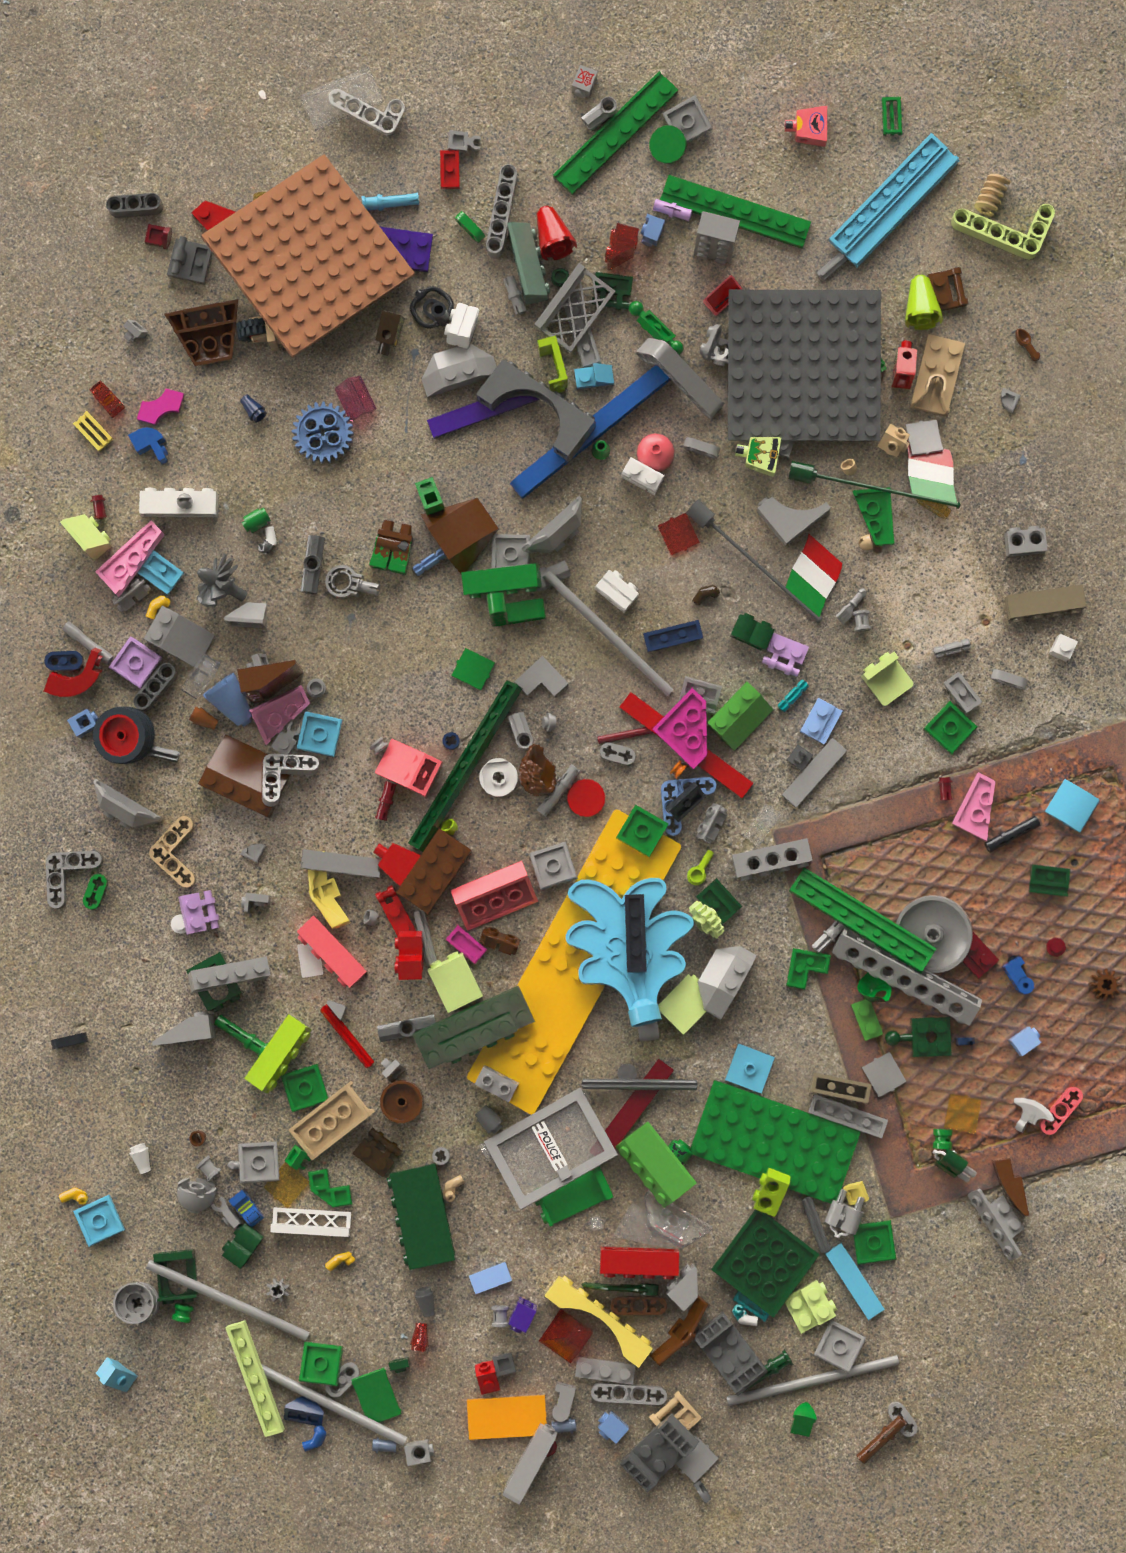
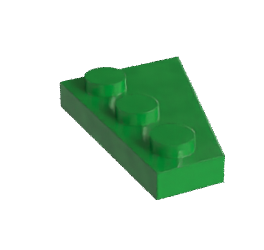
[852,487,895,546]

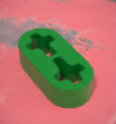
[454,211,486,243]
[83,874,108,910]

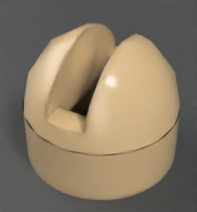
[841,459,857,476]
[859,534,874,550]

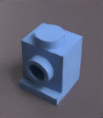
[640,214,665,246]
[67,709,98,738]

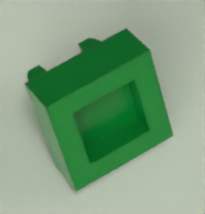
[284,1145,311,1170]

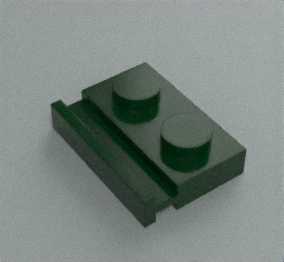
[1028,864,1071,897]
[696,878,742,925]

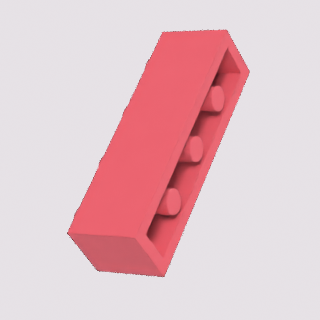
[297,915,368,988]

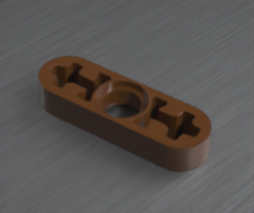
[610,1296,667,1315]

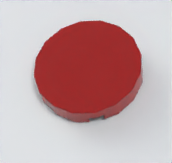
[567,779,605,817]

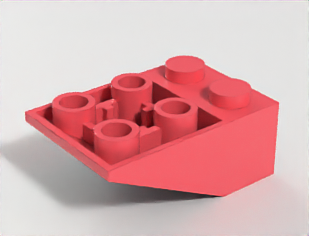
[375,739,443,798]

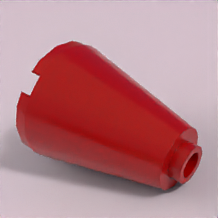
[536,206,577,260]

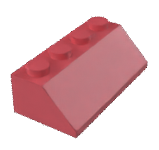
[450,861,538,931]

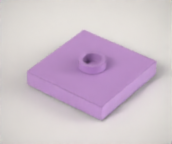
[109,636,162,689]

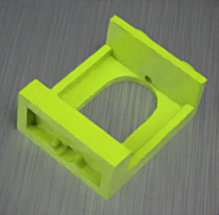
[537,335,568,393]

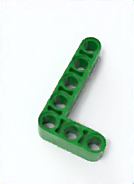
[486,592,546,627]

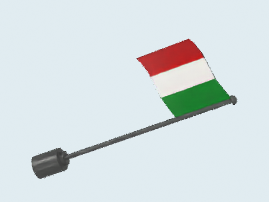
[686,499,843,623]

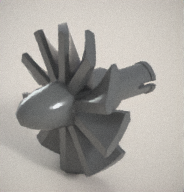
[196,554,247,607]

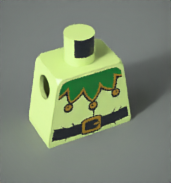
[735,437,781,477]

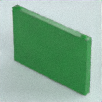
[351,1368,402,1423]

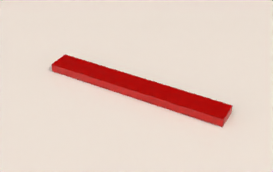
[619,692,753,799]

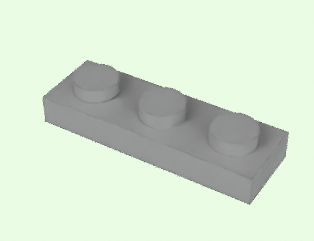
[575,1356,636,1385]

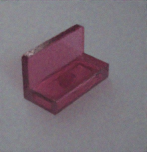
[335,375,377,421]

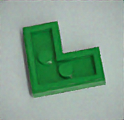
[786,948,831,990]

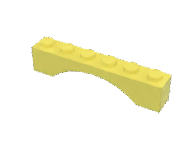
[545,1276,653,1368]

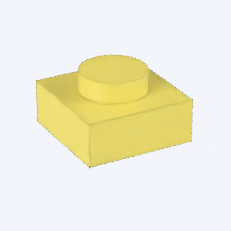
[843,1181,869,1206]

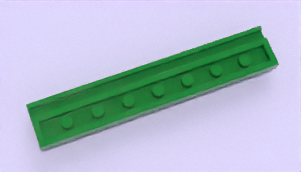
[553,71,678,195]
[660,175,811,249]
[789,867,937,973]

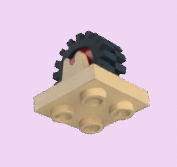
[236,316,281,351]

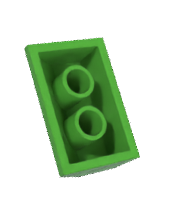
[707,682,773,751]

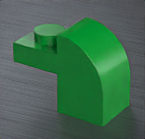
[415,477,445,516]

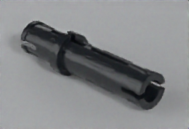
[984,815,1041,853]

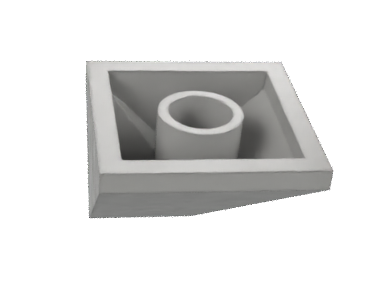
[224,602,267,629]

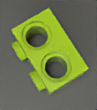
[752,1168,790,1217]

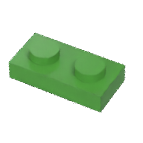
[851,999,883,1041]

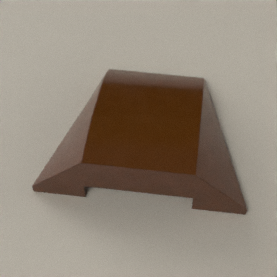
[164,299,239,366]
[421,498,499,575]

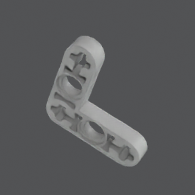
[262,754,319,807]
[46,851,103,909]

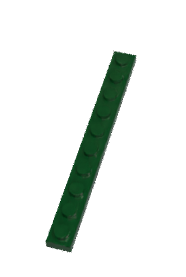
[408,680,523,852]

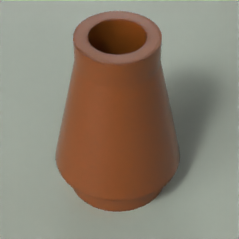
[189,707,219,730]

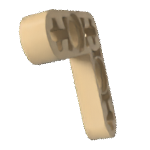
[149,816,196,888]

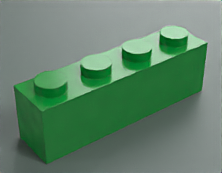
[461,563,542,599]

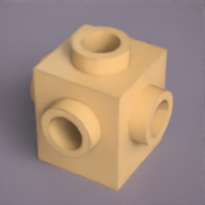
[877,424,910,457]

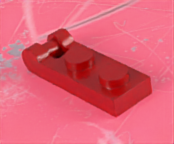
[375,885,416,937]

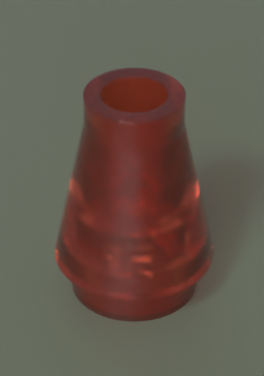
[410,1323,429,1352]

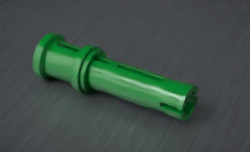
[214,1014,268,1057]

